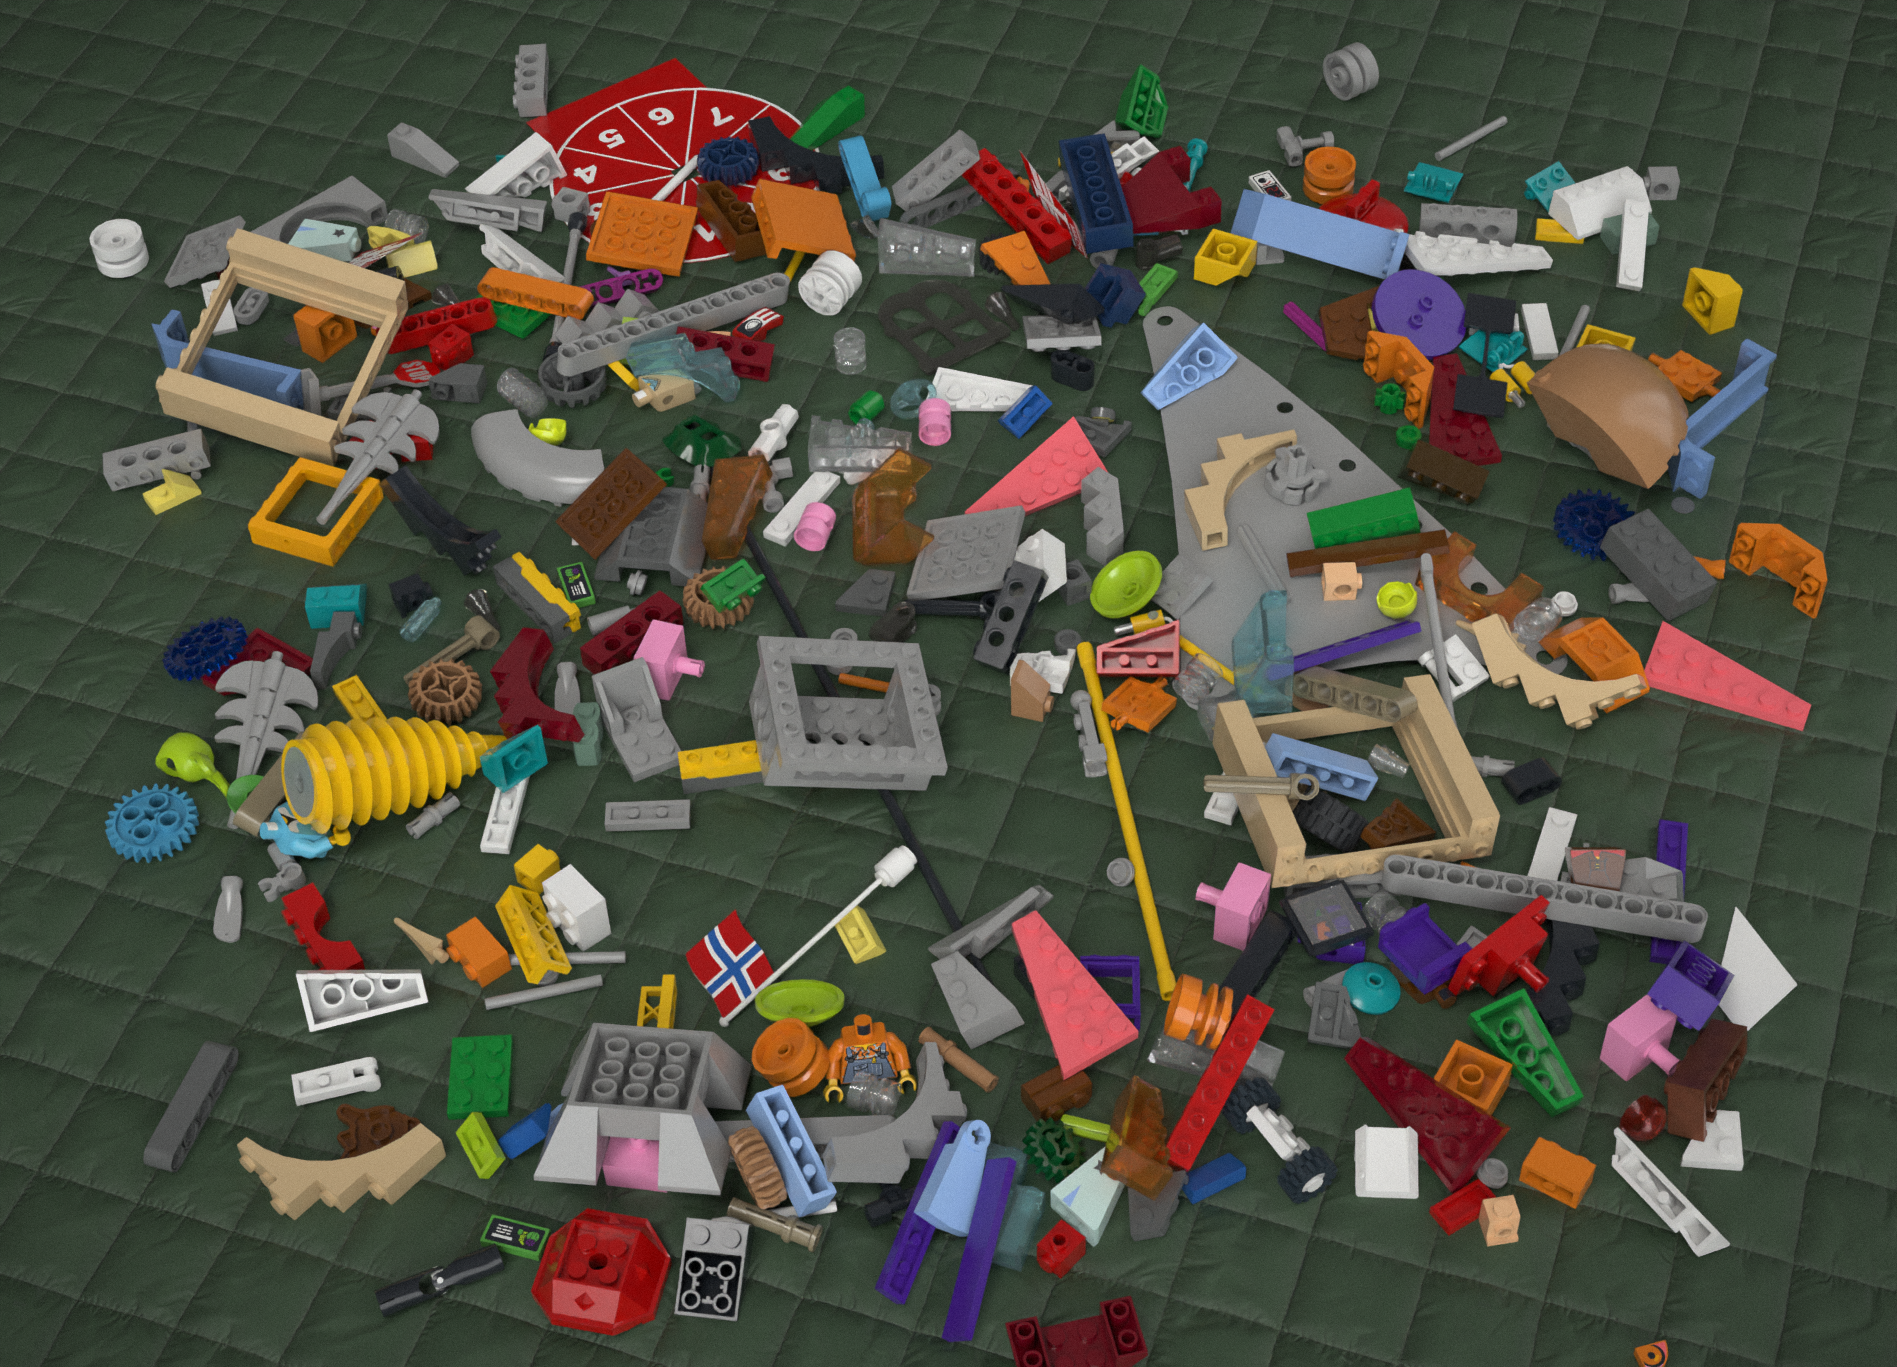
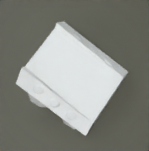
[1354,1124,1418,1199]

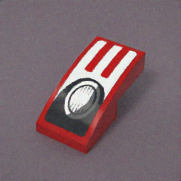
[732,307,784,341]

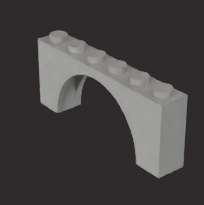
[251,176,389,244]

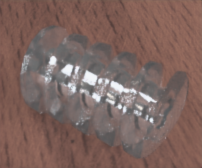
[497,367,548,418]

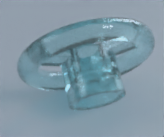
[890,379,937,419]

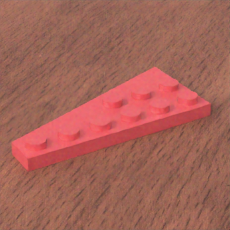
[964,416,1108,516]

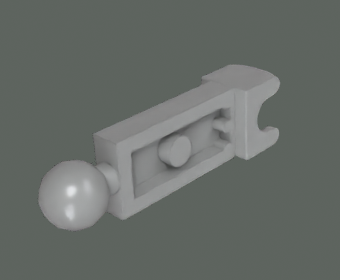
[1070,690,1107,778]

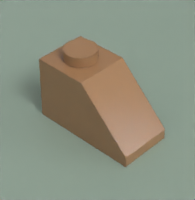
[1011,660,1054,722]

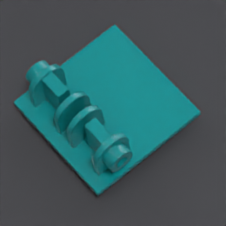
[1524,161,1576,212]
[1404,162,1463,203]
[1459,330,1528,372]

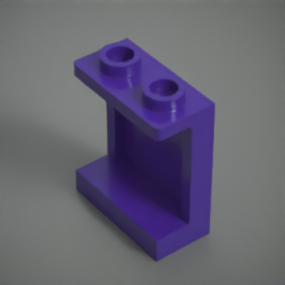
[1378,903,1473,995]

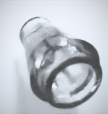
[1367,743,1410,779]

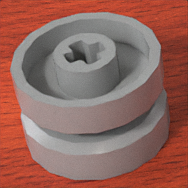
[1323,42,1379,101]

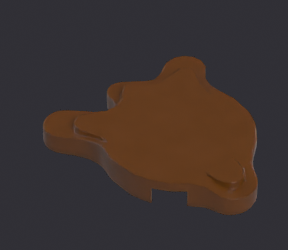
[336,1104,421,1159]

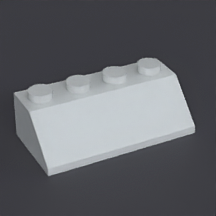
[1548,166,1652,240]

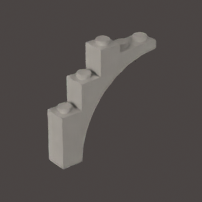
[823,1042,967,1183]

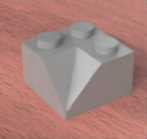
[1620,857,1684,902]

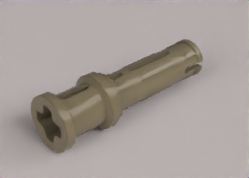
[727,1197,823,1253]

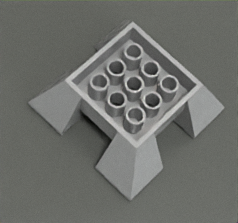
[534,1023,752,1195]

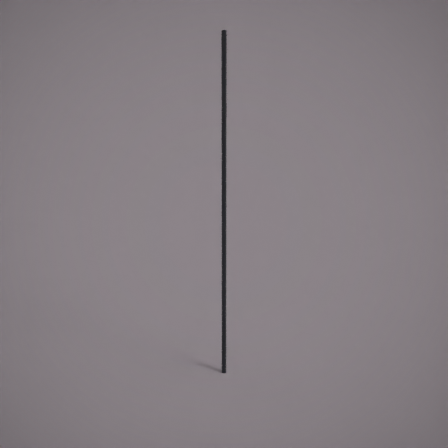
[686,423,996,988]

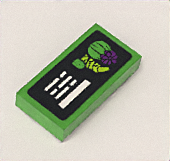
[557,562,596,608]
[480,1214,551,1261]

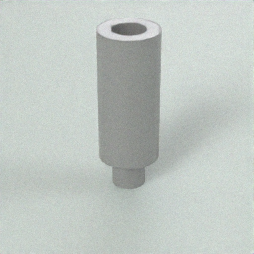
[587,605,636,636]

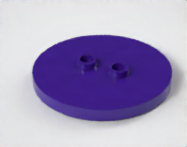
[1372,269,1466,360]

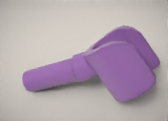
[607,266,633,287]

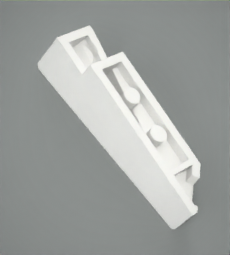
[1058,137,1159,201]
[480,224,565,283]
[1612,1127,1730,1257]

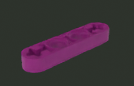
[580,269,663,309]

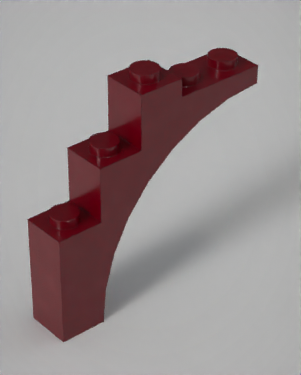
[490,627,585,742]

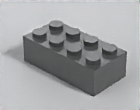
[1600,509,1717,621]

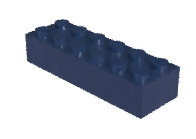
[1059,133,1134,254]

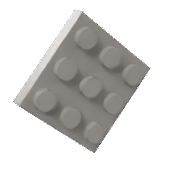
[164,215,246,288]
[1022,315,1101,351]

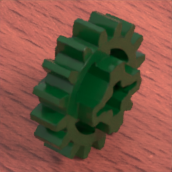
[1022,1118,1087,1184]

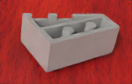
[931,951,1024,1050]

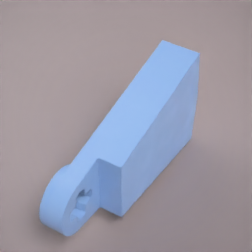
[914,1120,991,1237]

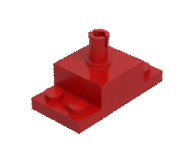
[1448,895,1550,997]

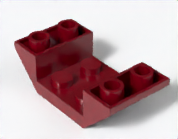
[1005,1295,1148,1367]

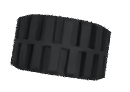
[1292,787,1369,853]

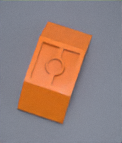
[1363,331,1434,429]
[1729,523,1828,619]
[1538,617,1650,713]

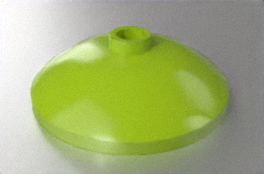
[1090,551,1162,618]
[755,979,844,1027]

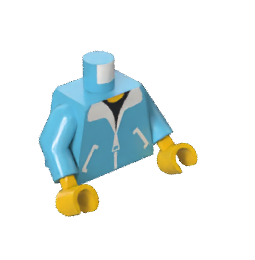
[260,801,351,859]

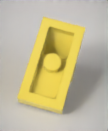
[143,469,202,515]

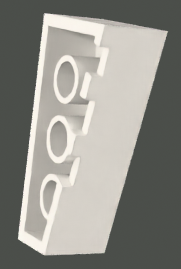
[465,132,567,198]
[296,969,428,1032]

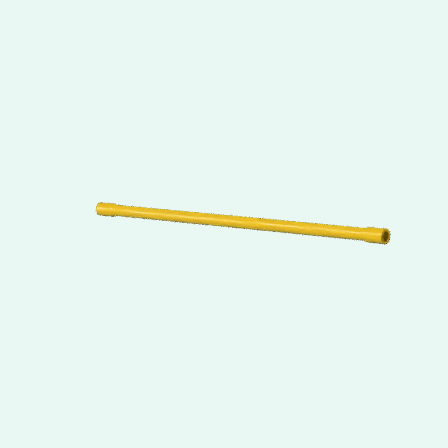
[1076,642,1176,1001]

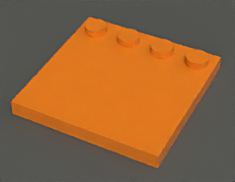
[586,191,698,277]

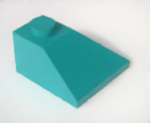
[480,725,548,793]

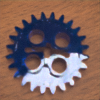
[1553,488,1635,561]
[162,616,248,682]

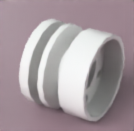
[798,251,862,315]

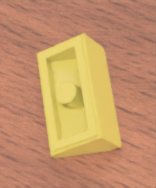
[385,241,438,278]
[832,905,886,964]

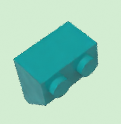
[305,584,367,629]

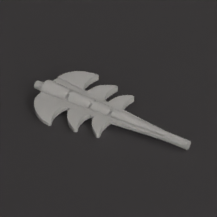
[316,389,439,525]
[215,651,318,829]

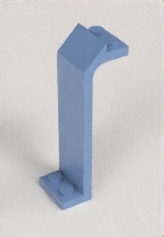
[1231,189,1409,280]
[151,310,304,411]
[1668,339,1777,499]

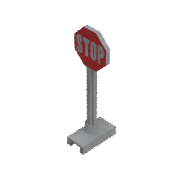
[300,360,441,416]

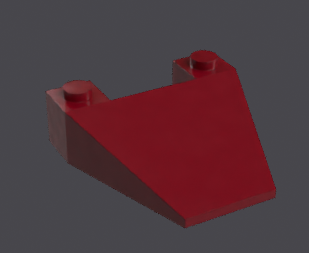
[1122,146,1222,234]

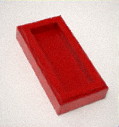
[1429,1179,1496,1236]

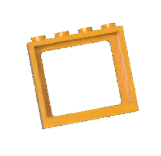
[248,457,384,567]

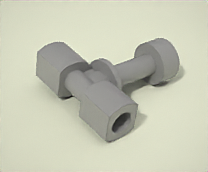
[1276,126,1334,167]
[740,457,793,513]

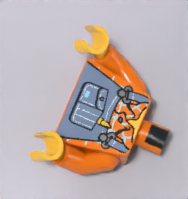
[823,1014,917,1102]

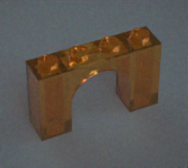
[1415,531,1544,632]

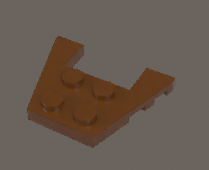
[1318,286,1379,361]

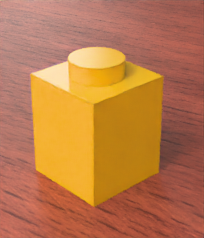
[514,844,560,895]

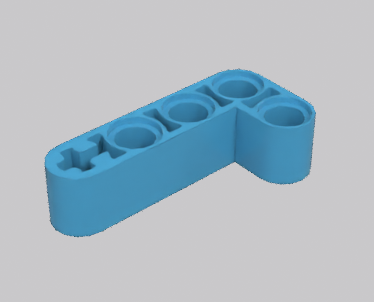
[838,135,891,223]

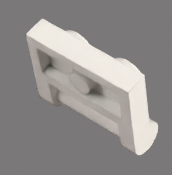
[1418,634,1490,702]

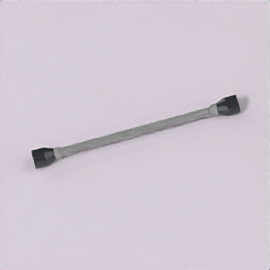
[543,212,588,361]

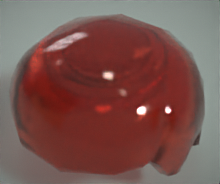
[1619,1095,1668,1141]

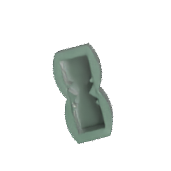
[572,702,604,766]

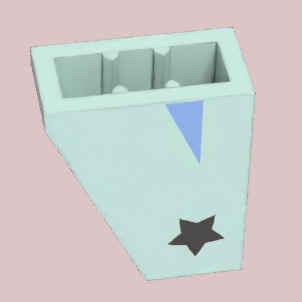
[289,219,361,262]
[1051,1147,1127,1247]

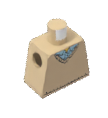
[632,356,696,412]

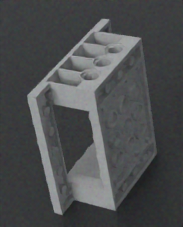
[749,636,948,791]

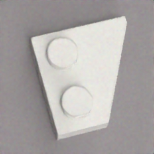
[1680,1110,1744,1171]

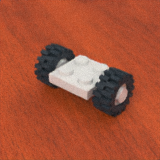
[1222,1077,1338,1204]

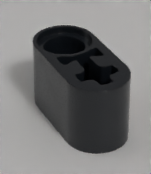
[1051,350,1095,391]
[1501,757,1562,805]

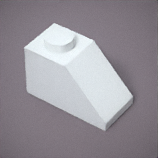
[201,280,238,336]

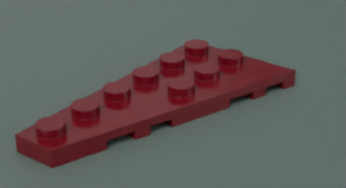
[1429,353,1502,466]
[1344,1037,1511,1193]

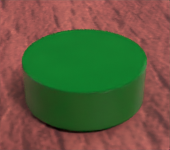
[1395,425,1422,449]

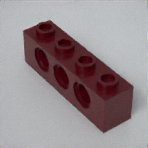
[672,326,775,382]
[580,590,684,675]

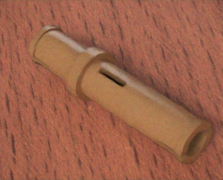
[918,1027,999,1093]

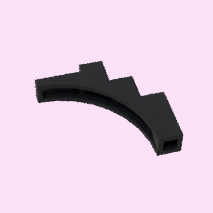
[748,116,884,194]
[379,465,502,576]
[1478,919,1600,1042]

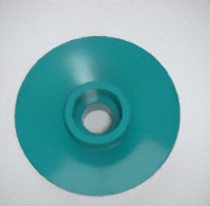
[1342,962,1401,1015]

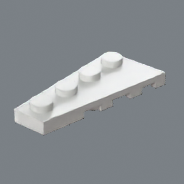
[926,367,1032,411]

